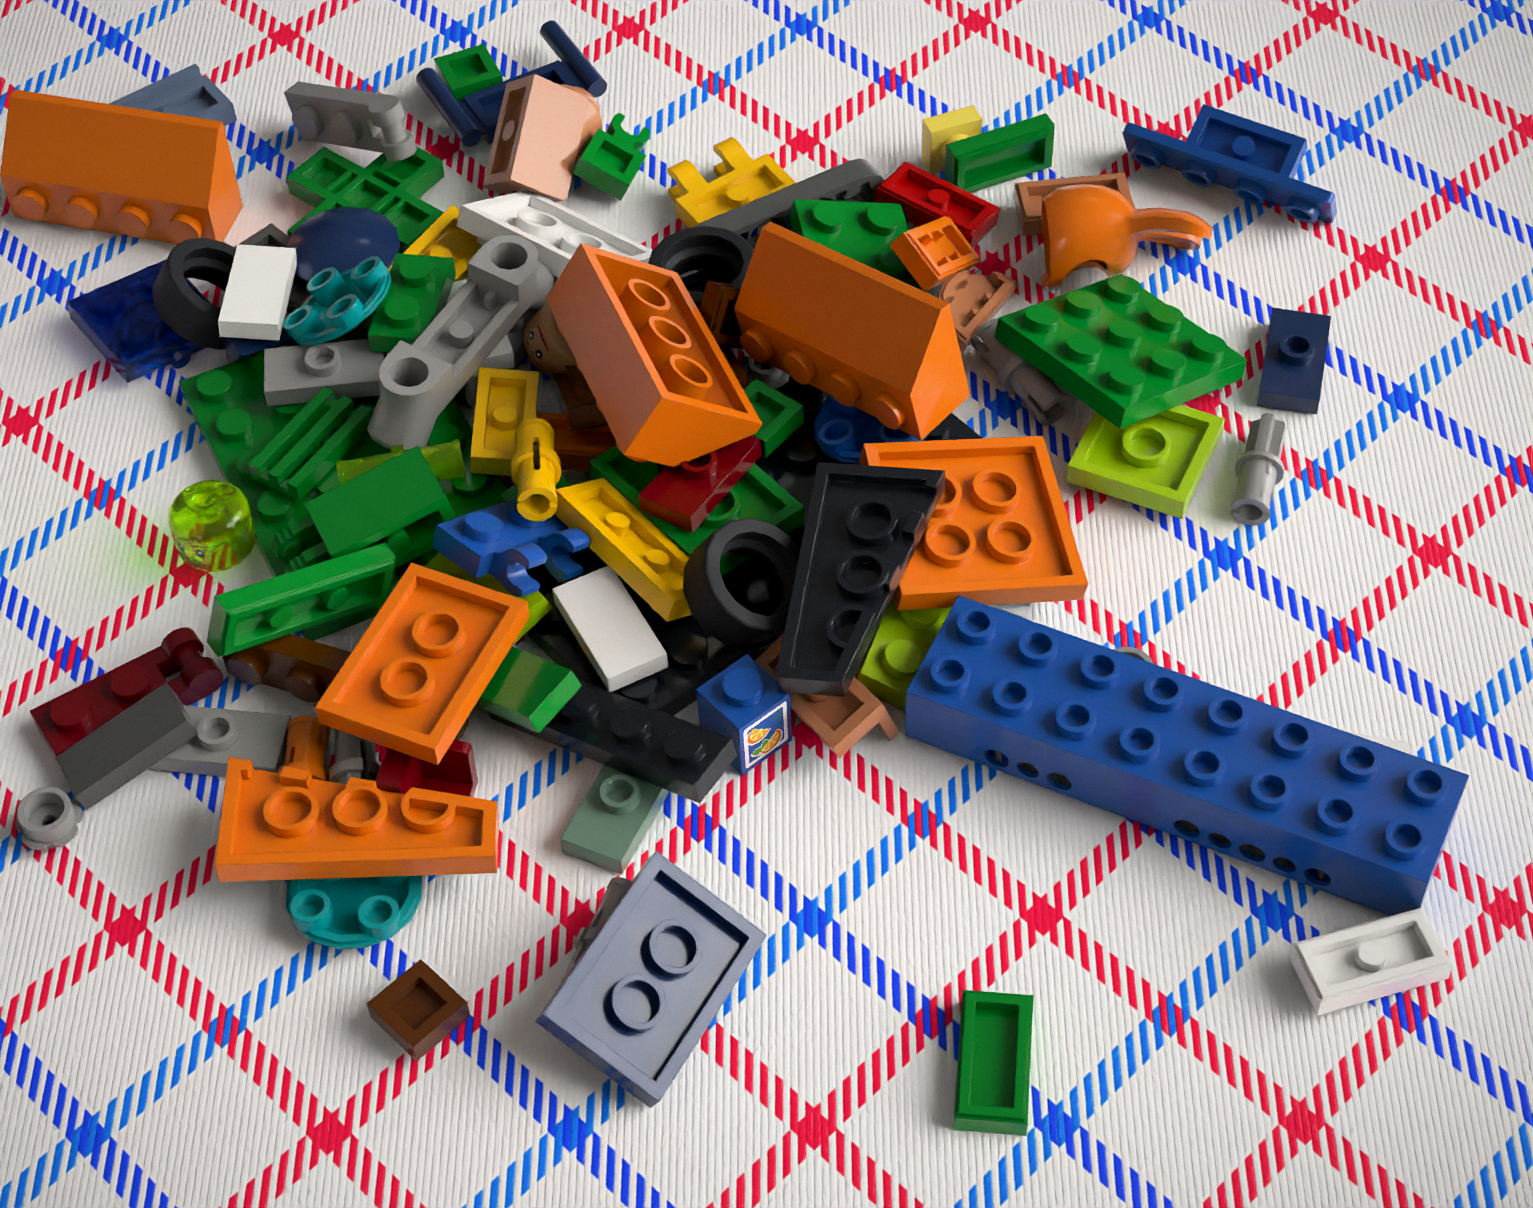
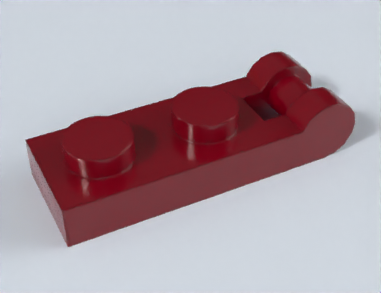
[30,627,224,766]

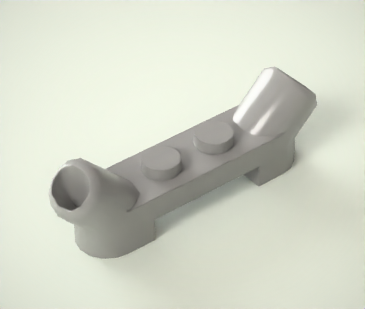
[367,234,554,453]

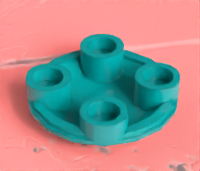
[283,256,392,346]
[286,875,422,950]

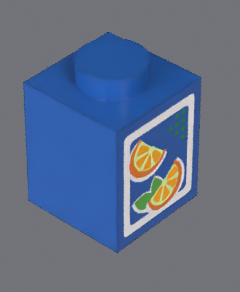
[696,654,792,776]

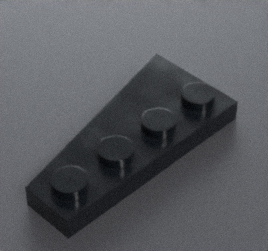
[775,462,946,697]

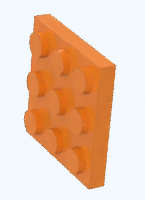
[859,436,1088,610]

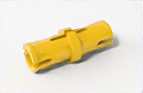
[511,418,562,522]

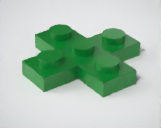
[286,147,445,254]

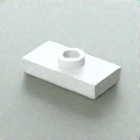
[1289,908,1453,1015]

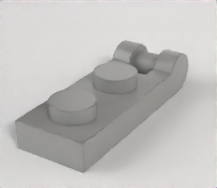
[284,81,417,161]

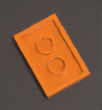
[315,563,530,765]

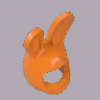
[1041,184,1213,289]

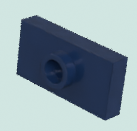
[1257,308,1331,414]

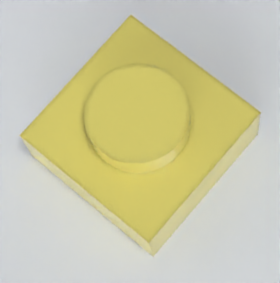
[921,105,982,174]

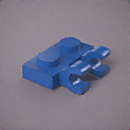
[432,498,591,597]

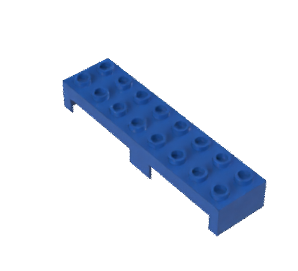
[905,595,1469,916]

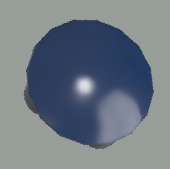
[287,207,401,284]

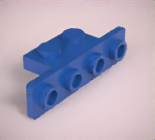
[1122,104,1337,223]

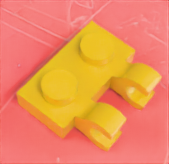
[667,137,796,228]

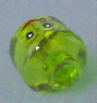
[168,480,256,572]

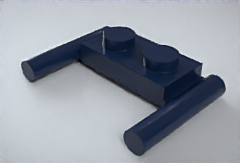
[416,20,607,147]

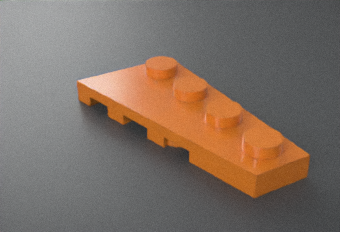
[214,757,499,882]

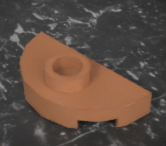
[937,270,1019,354]

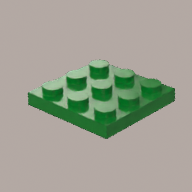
[994,274,1247,429]

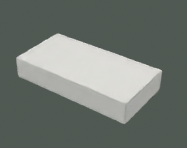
[218,244,297,341]
[552,566,668,692]

